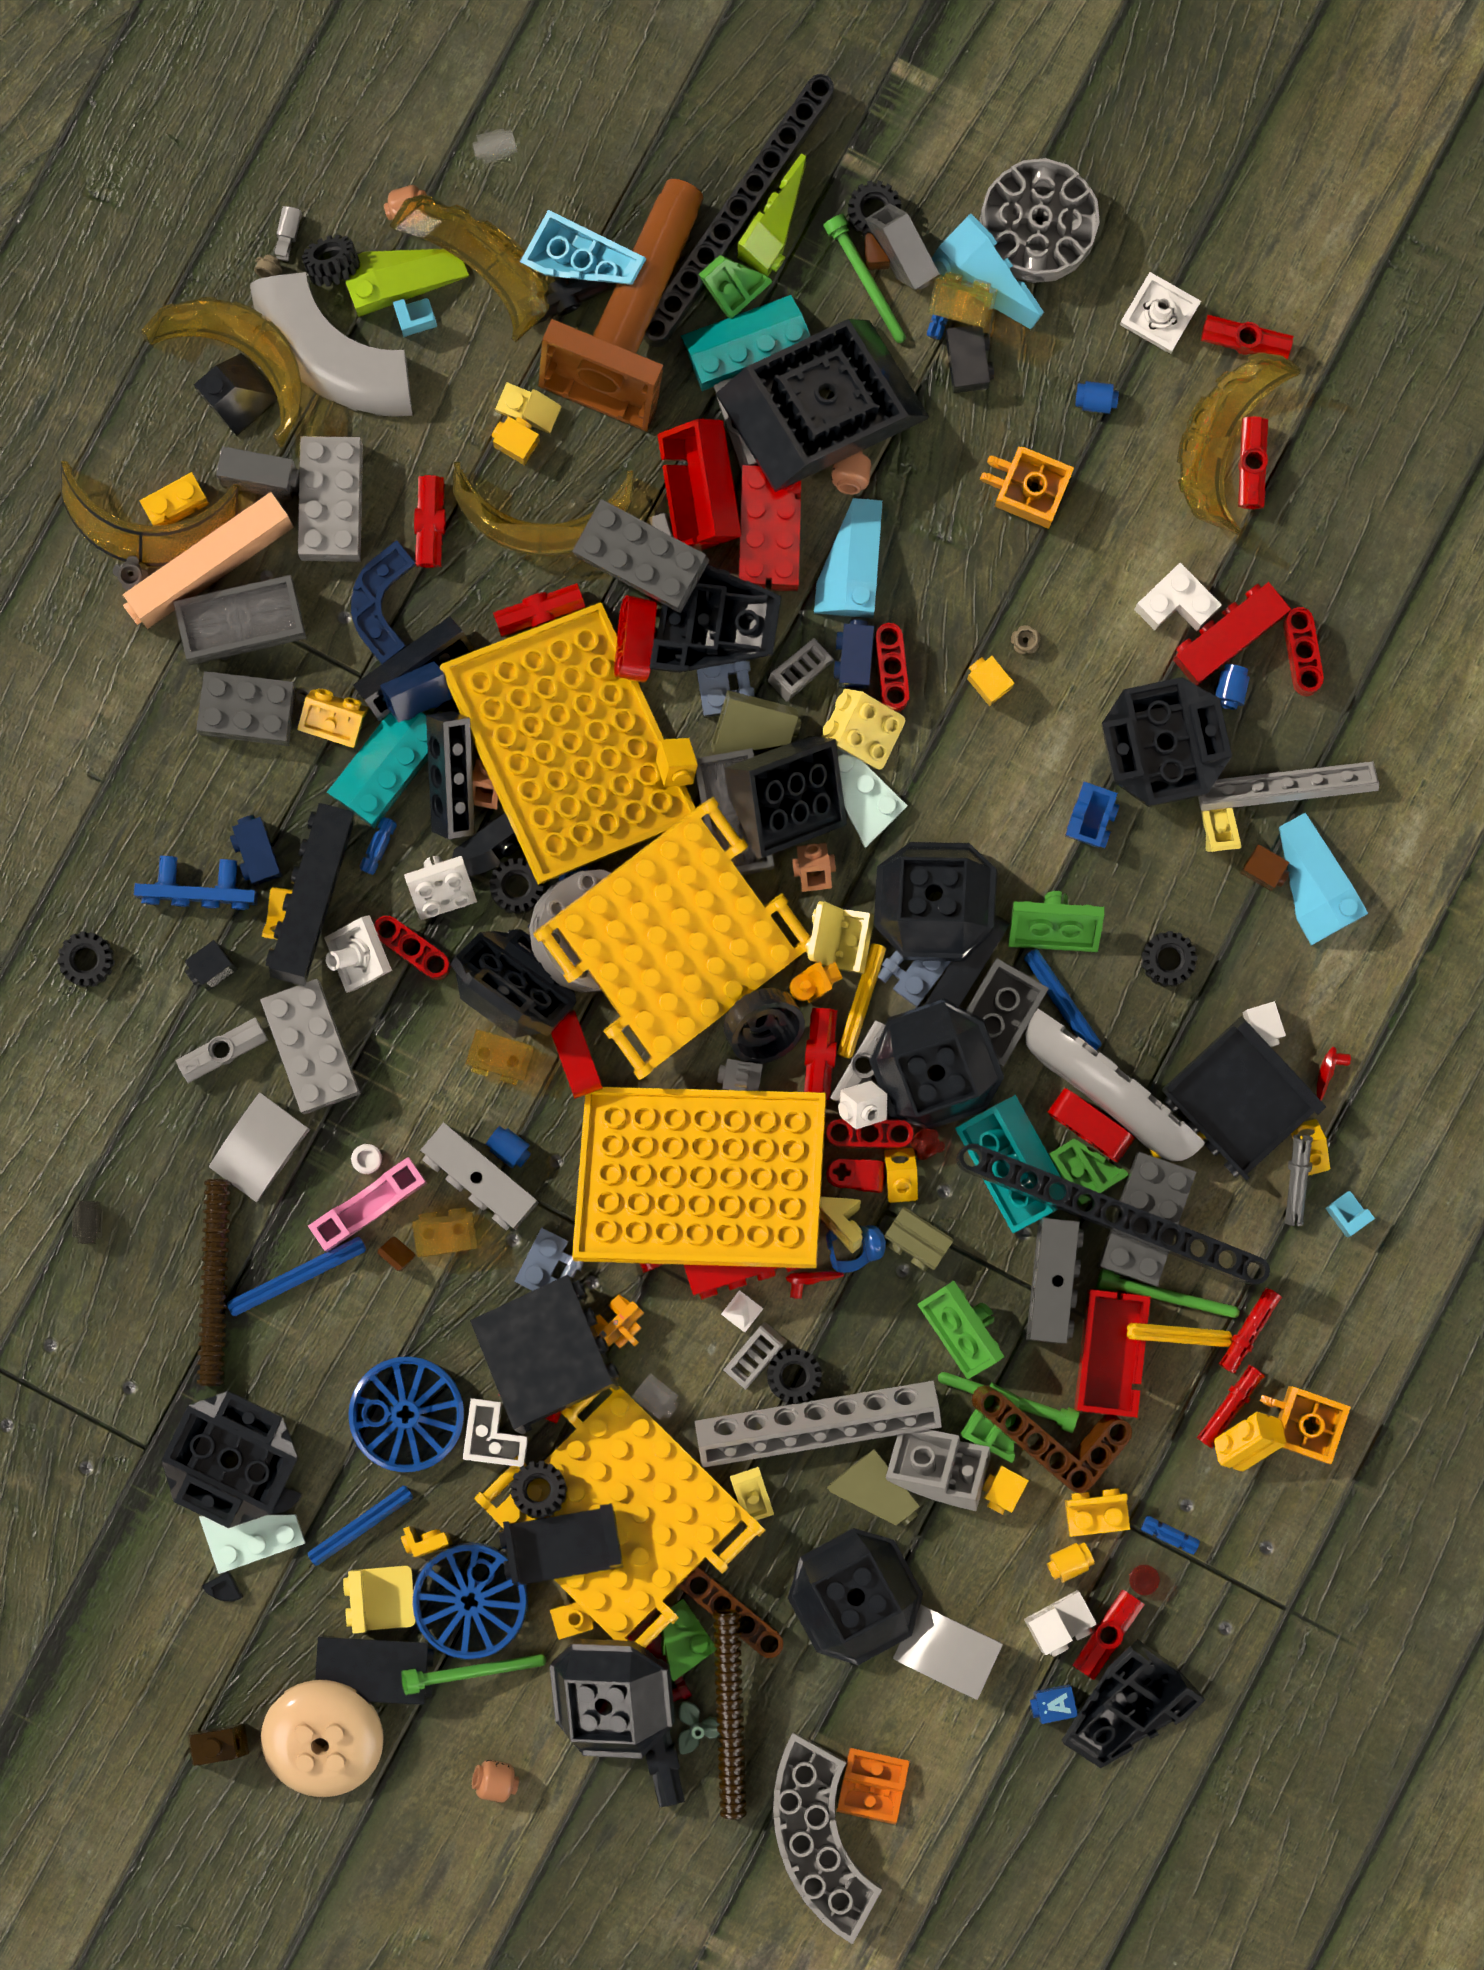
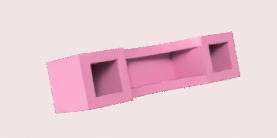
[308,1157,427,1252]

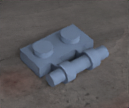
[697,660,755,717]
[877,951,951,1008]
[514,1228,584,1291]

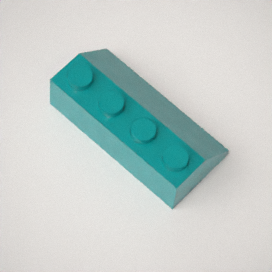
[681,295,811,391]
[327,712,428,829]
[955,1095,1064,1233]

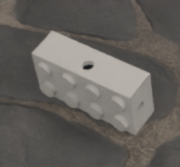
[298,436,363,562]
[260,979,361,1115]
[420,1122,539,1230]

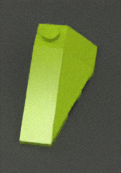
[738,153,806,276]
[345,248,469,317]

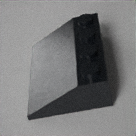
[724,736,847,858]

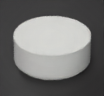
[351,1144,382,1174]

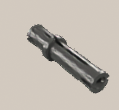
[1284,1134,1313,1226]

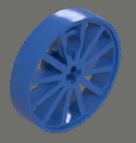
[349,1357,464,1472]
[412,1542,528,1659]

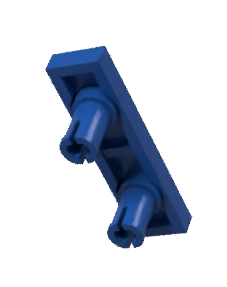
[134,856,258,910]

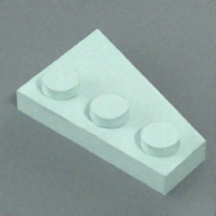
[837,749,908,849]
[199,1514,306,1574]

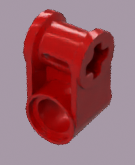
[826,1159,885,1193]

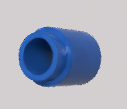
[1075,381,1119,414]
[1215,664,1250,710]
[485,1126,532,1169]

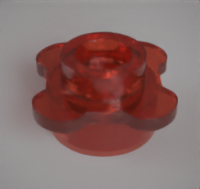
[911,1129,945,1160]

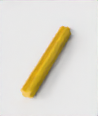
[837,943,886,1059]
[1127,1323,1232,1347]

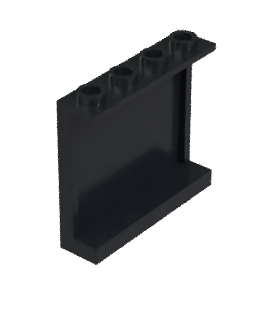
[1162,1016,1326,1181]
[470,1275,620,1434]

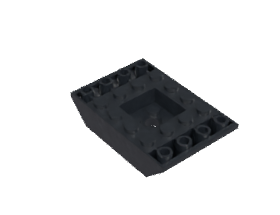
[716,319,929,492]

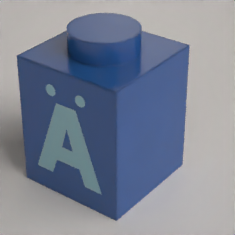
[1030,1684,1077,1724]

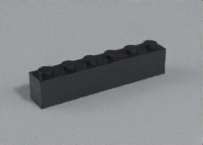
[265,803,355,986]

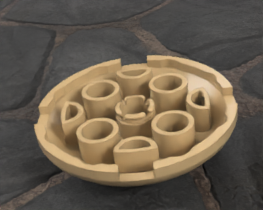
[261,1680,384,1797]

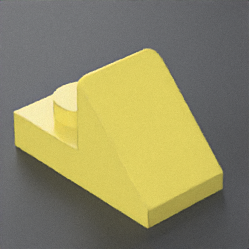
[495,382,562,434]
[1201,808,1241,852]
[819,1197,863,1253]
[730,1467,774,1521]

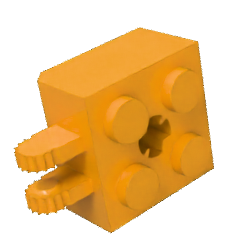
[980,446,1074,529]
[1260,1386,1351,1464]

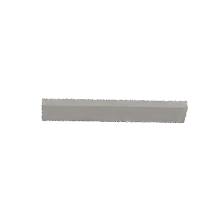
[1198,761,1379,811]

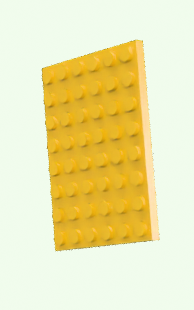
[439,602,696,885]
[572,1087,826,1268]

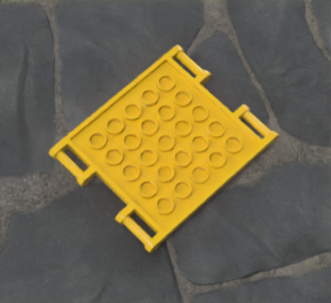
[533,797,812,1080]
[474,1386,765,1648]

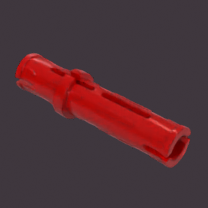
[1218,1287,1282,1374]
[1196,1364,1265,1449]

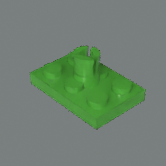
[1008,891,1104,952]
[917,1281,1004,1379]

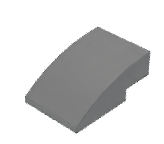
[209,1092,310,1202]
[886,1430,991,1511]
[893,1604,1003,1700]

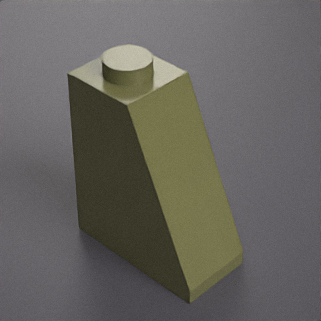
[711,690,801,755]
[826,1449,920,1526]

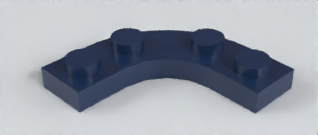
[351,540,416,664]

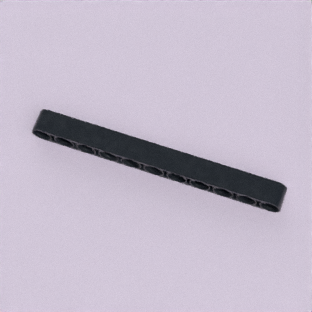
[644,74,834,347]
[956,1143,1270,1285]

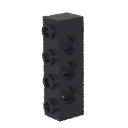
[426,711,475,839]

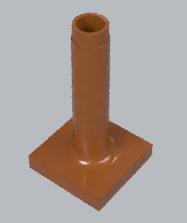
[538,179,704,432]

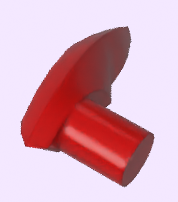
[1317,1047,1351,1101]
[786,1271,844,1299]

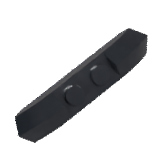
[452,813,520,876]

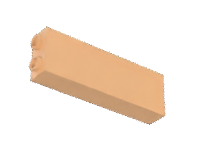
[123,492,294,629]

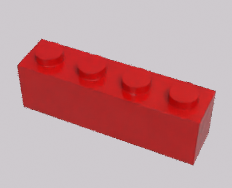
[1173,582,1291,686]

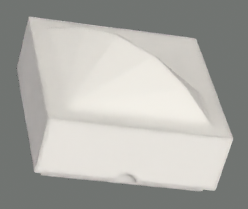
[721,1290,763,1333]

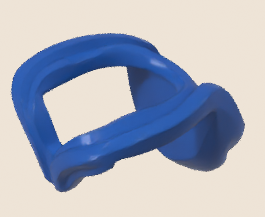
[826,1225,886,1273]

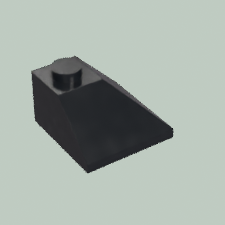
[194,353,281,436]

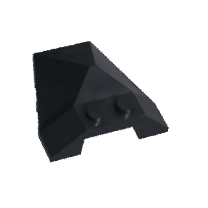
[649,564,781,673]
[1062,1639,1205,1768]

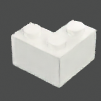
[1134,563,1222,631]
[463,1398,529,1467]
[1024,1590,1097,1657]

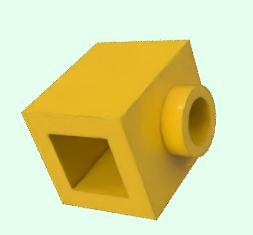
[492,416,540,466]
[967,656,1015,706]
[656,738,698,787]
[982,1466,1029,1515]
[550,1601,595,1640]

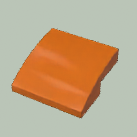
[836,1748,910,1825]

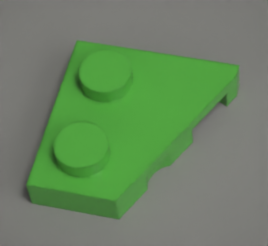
[698,255,773,319]
[1048,1138,1129,1206]
[961,1382,1019,1463]
[656,1599,717,1682]

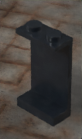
[499,1503,624,1586]
[315,1635,435,1705]

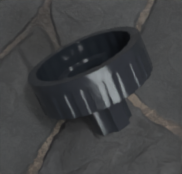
[723,988,805,1064]

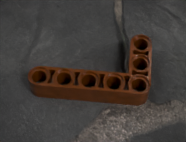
[972,1385,1132,1493]
[637,1566,783,1658]

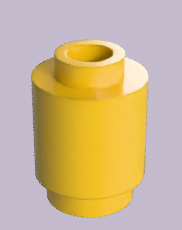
[1047,1542,1095,1583]

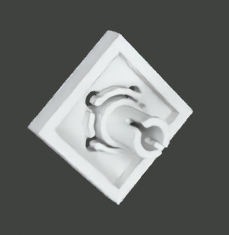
[1120,272,1201,354]
[404,856,477,921]
[324,915,392,993]

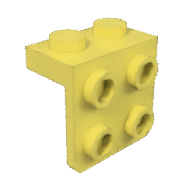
[822,689,905,770]
[807,901,874,974]
[343,1566,416,1633]

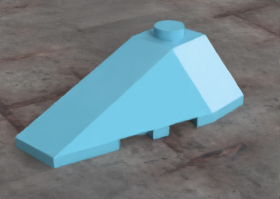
[520,210,646,285]
[932,214,1044,329]
[814,498,882,618]
[1279,813,1368,945]

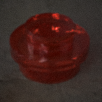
[1129,1564,1160,1595]

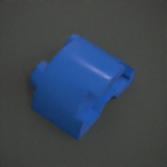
[1065,782,1120,848]

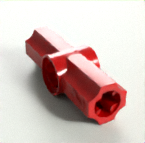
[1201,315,1294,362]
[1238,416,1268,510]
[414,475,446,568]
[493,583,586,638]
[804,1008,838,1100]
[1072,1589,1145,1680]

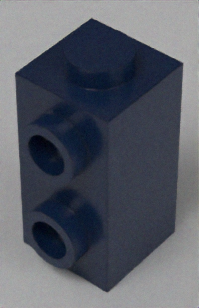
[834,620,874,690]
[380,662,452,723]
[230,815,283,886]

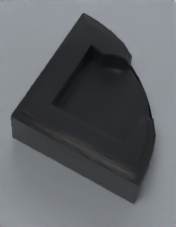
[271,1487,302,1514]
[202,1571,243,1601]

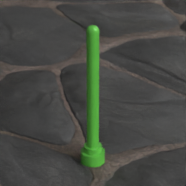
[823,214,906,343]
[1096,1268,1240,1318]
[938,1372,1080,1433]
[402,1654,547,1695]

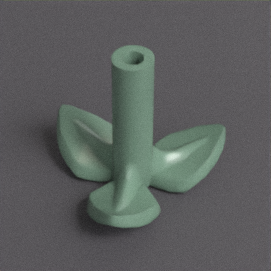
[678,1701,720,1755]

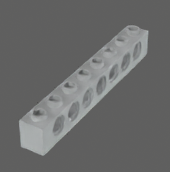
[695,1381,942,1468]

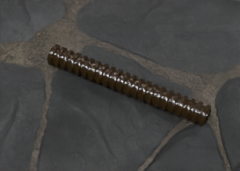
[197,1179,231,1386]
[713,1610,747,1820]

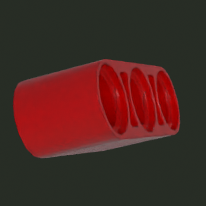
[614,595,657,683]
[1283,607,1324,696]
[875,623,909,712]
[374,916,451,980]
[551,1010,603,1099]
[1047,1088,1135,1163]
[825,1119,914,1149]

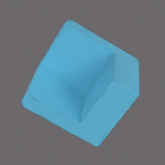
[393,298,437,337]
[1325,1191,1375,1237]

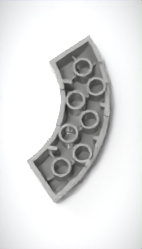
[250,272,413,417]
[1025,1009,1205,1162]
[773,1732,882,1944]

